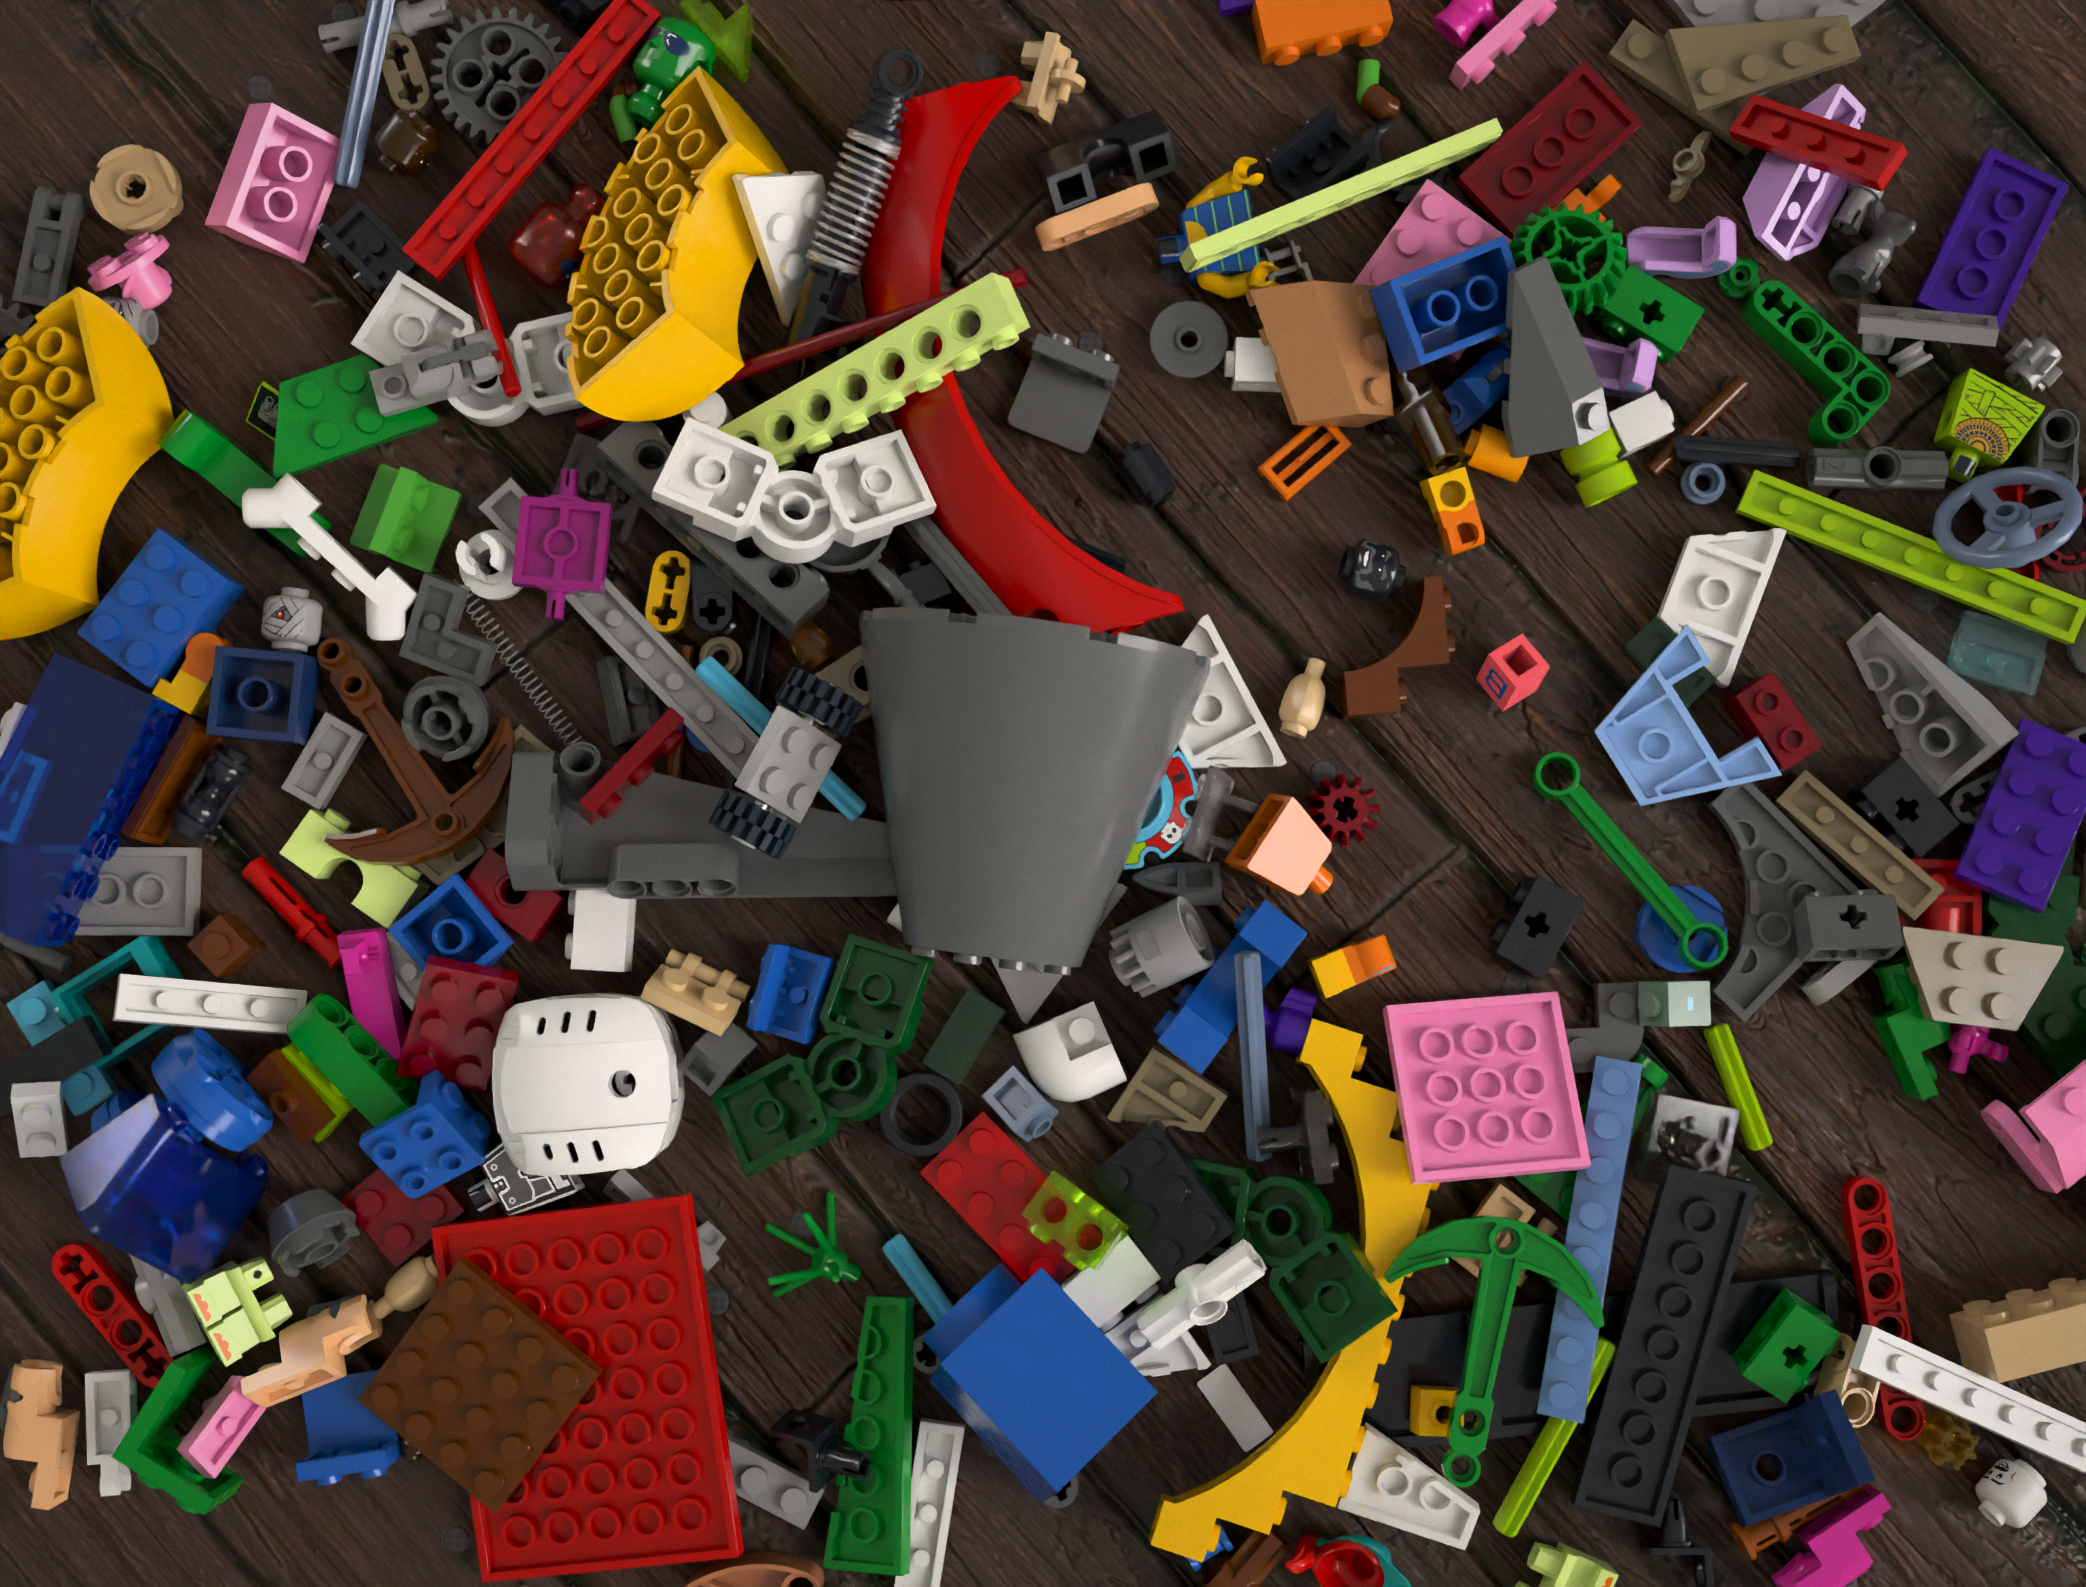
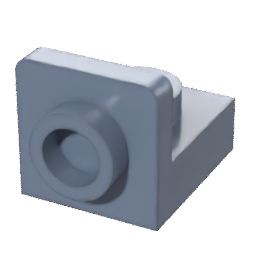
[982,1065,1059,1142]

